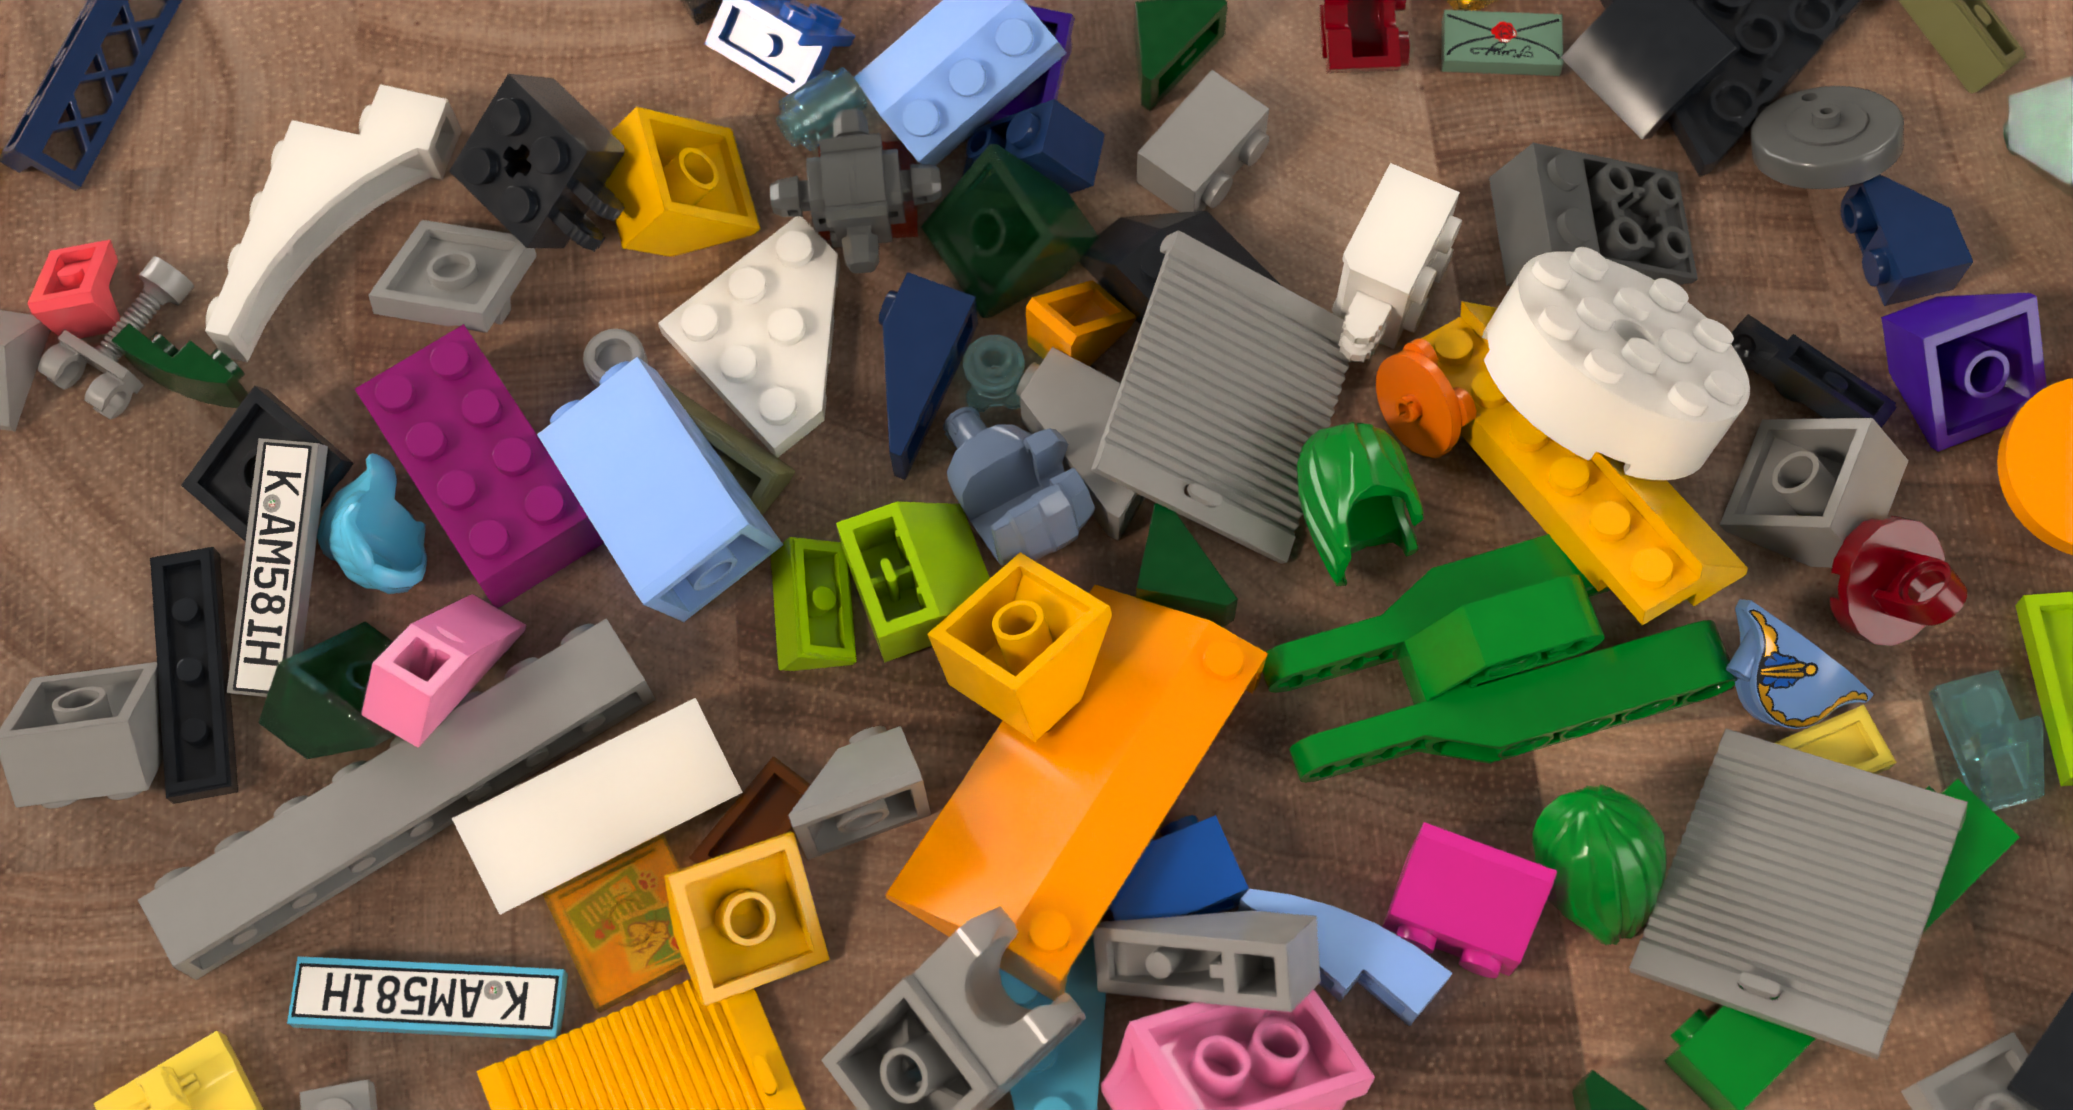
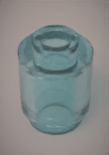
[776,67,867,151]

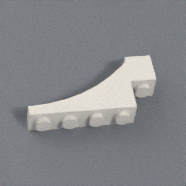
[205,84,462,362]

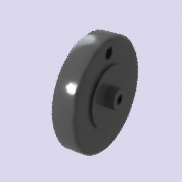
[1751,86,1904,189]

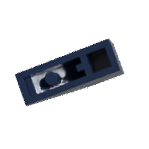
[878,272,978,480]

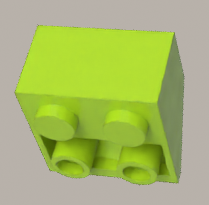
[836,501,990,663]

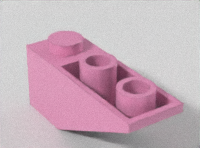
[361,594,526,748]

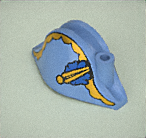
[1726,599,1874,729]

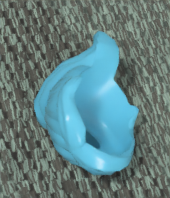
[317,453,427,594]

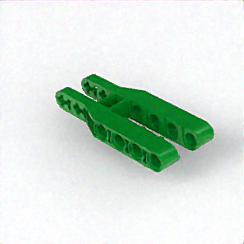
[1263,534,1737,783]

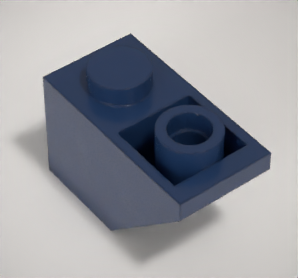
[961,99,1105,200]
[1840,174,1974,306]

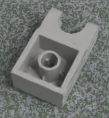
[821,906,1085,1110]

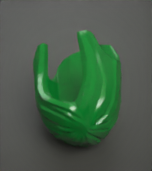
[1297,422,1424,587]
[1532,785,1667,945]

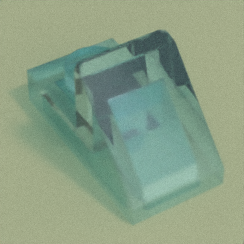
[1929,669,2045,811]

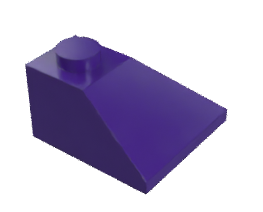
[1881,293,2047,452]

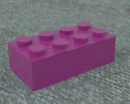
[355,324,604,608]

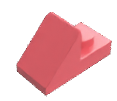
[27,239,121,339]

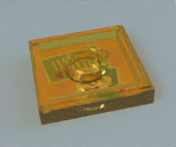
[542,833,687,1013]

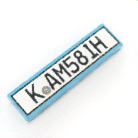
[287,956,568,1040]

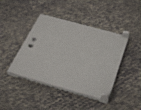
[1091,230,1349,564]
[1629,728,1968,1060]

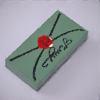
[1442,10,1563,76]

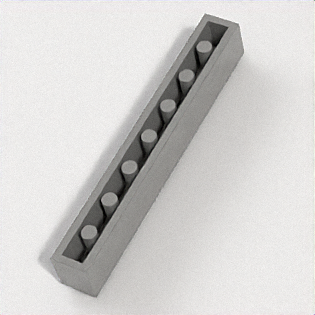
[138,618,656,980]

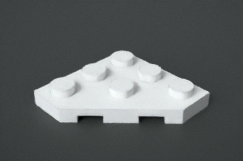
[658,217,840,458]

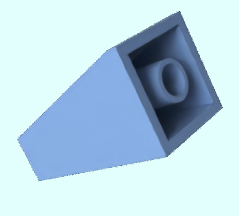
[537,357,783,622]

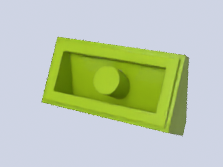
[771,537,856,671]

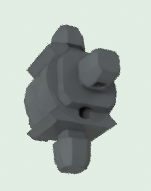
[770,109,942,274]

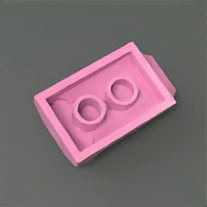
[1101,989,1375,1110]

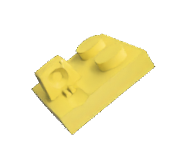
[93,1031,263,1110]

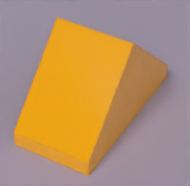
[1026,280,1137,367]

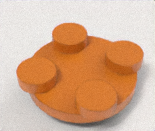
[1376,338,1476,459]

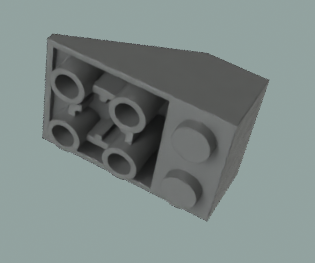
[1489,143,1698,286]

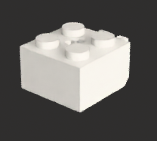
[1332,163,1462,363]

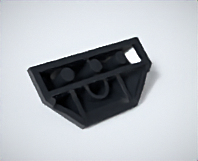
[1075,210,1282,325]

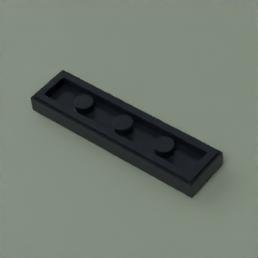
[150,547,238,804]

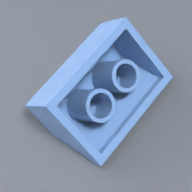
[854,0,1066,166]

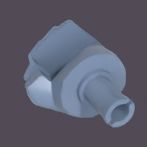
[943,407,1095,565]

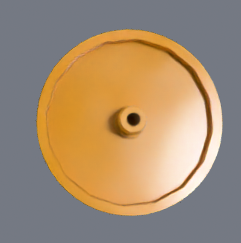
[1997,378,2073,555]

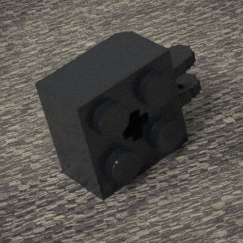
[449,73,625,252]

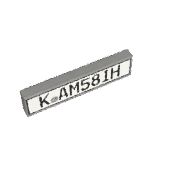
[227,438,328,700]

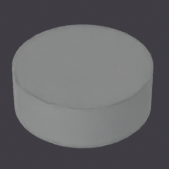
[583,329,648,387]

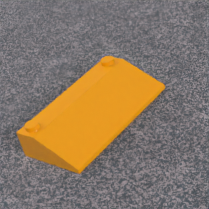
[886,585,1268,1001]

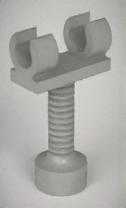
[38,256,194,420]

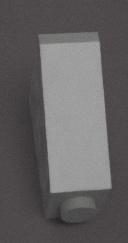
[1017,347,1146,541]

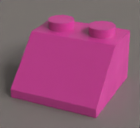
[1382,822,1557,978]

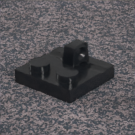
[181,385,354,542]

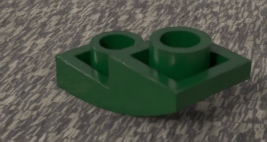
[111,323,248,408]

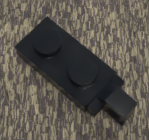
[1731,314,1897,428]

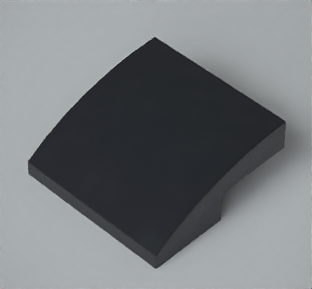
[1561,0,1741,139]

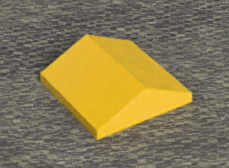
[664,832,830,1006]

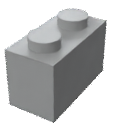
[1136,70,1270,212]

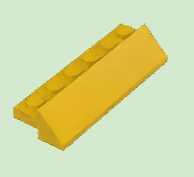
[1422,301,1748,625]

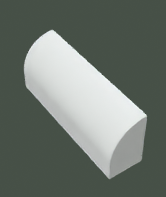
[452,698,743,915]

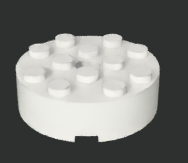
[1482,247,1750,480]

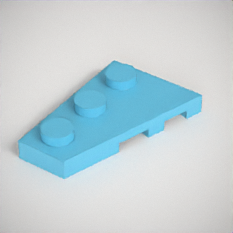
[999,934,1106,1110]

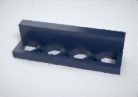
[0,0,182,191]

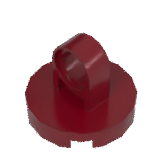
[1830,515,1967,646]

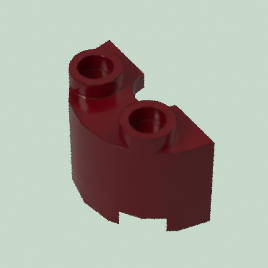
[1320,0,1410,73]

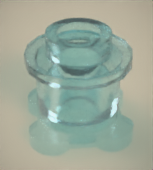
[963,335,1025,412]

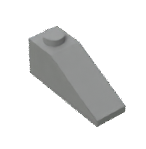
[1093,911,1320,1012]

